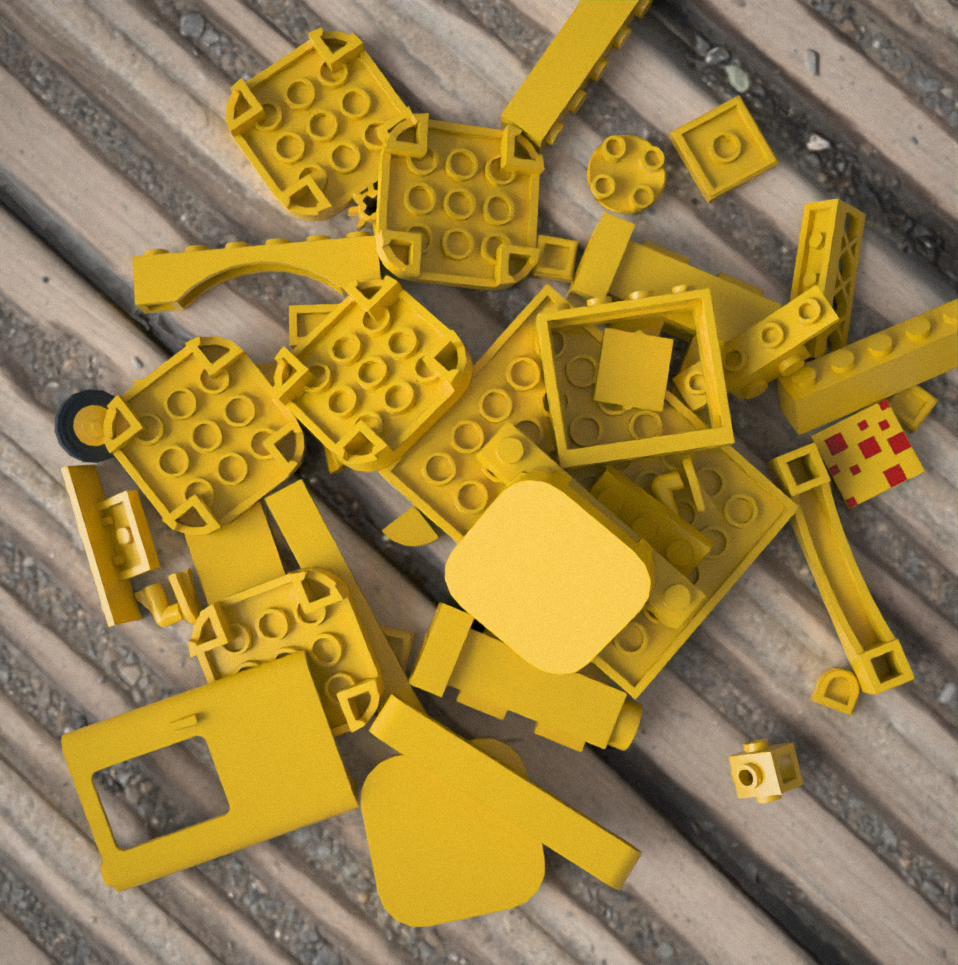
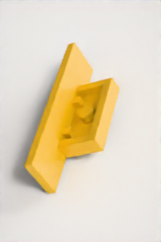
[672,284,840,414]
[61,464,161,627]

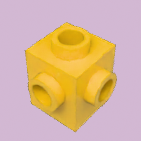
[729,738,804,803]

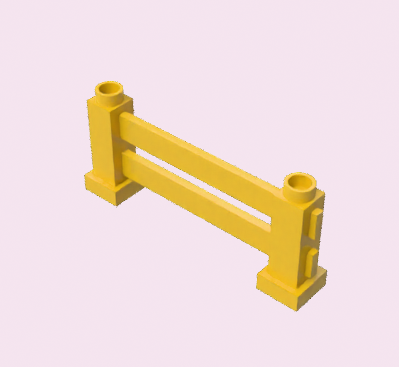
[408,211,781,752]

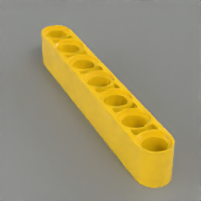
[369,694,643,891]

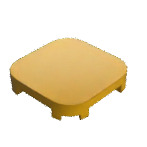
[224,27,413,222]
[375,113,545,291]
[271,275,473,472]
[102,336,306,536]
[445,469,657,675]
[187,567,385,737]
[361,736,545,927]

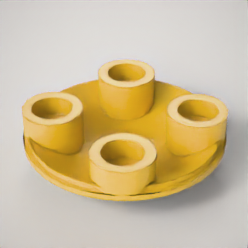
[587,135,667,215]

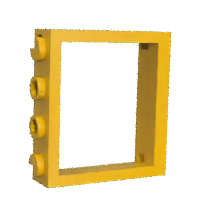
[536,284,735,471]

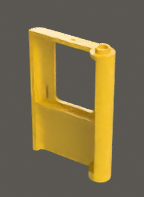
[61,650,360,893]

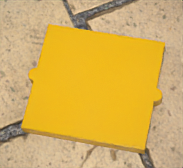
[593,328,674,413]

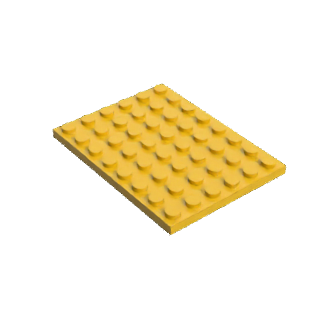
[378,284,800,700]

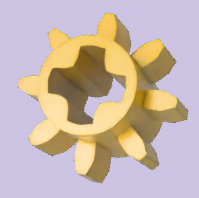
[348,183,378,235]

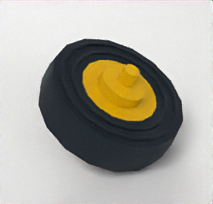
[54,389,115,463]

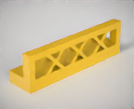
[789,199,866,362]

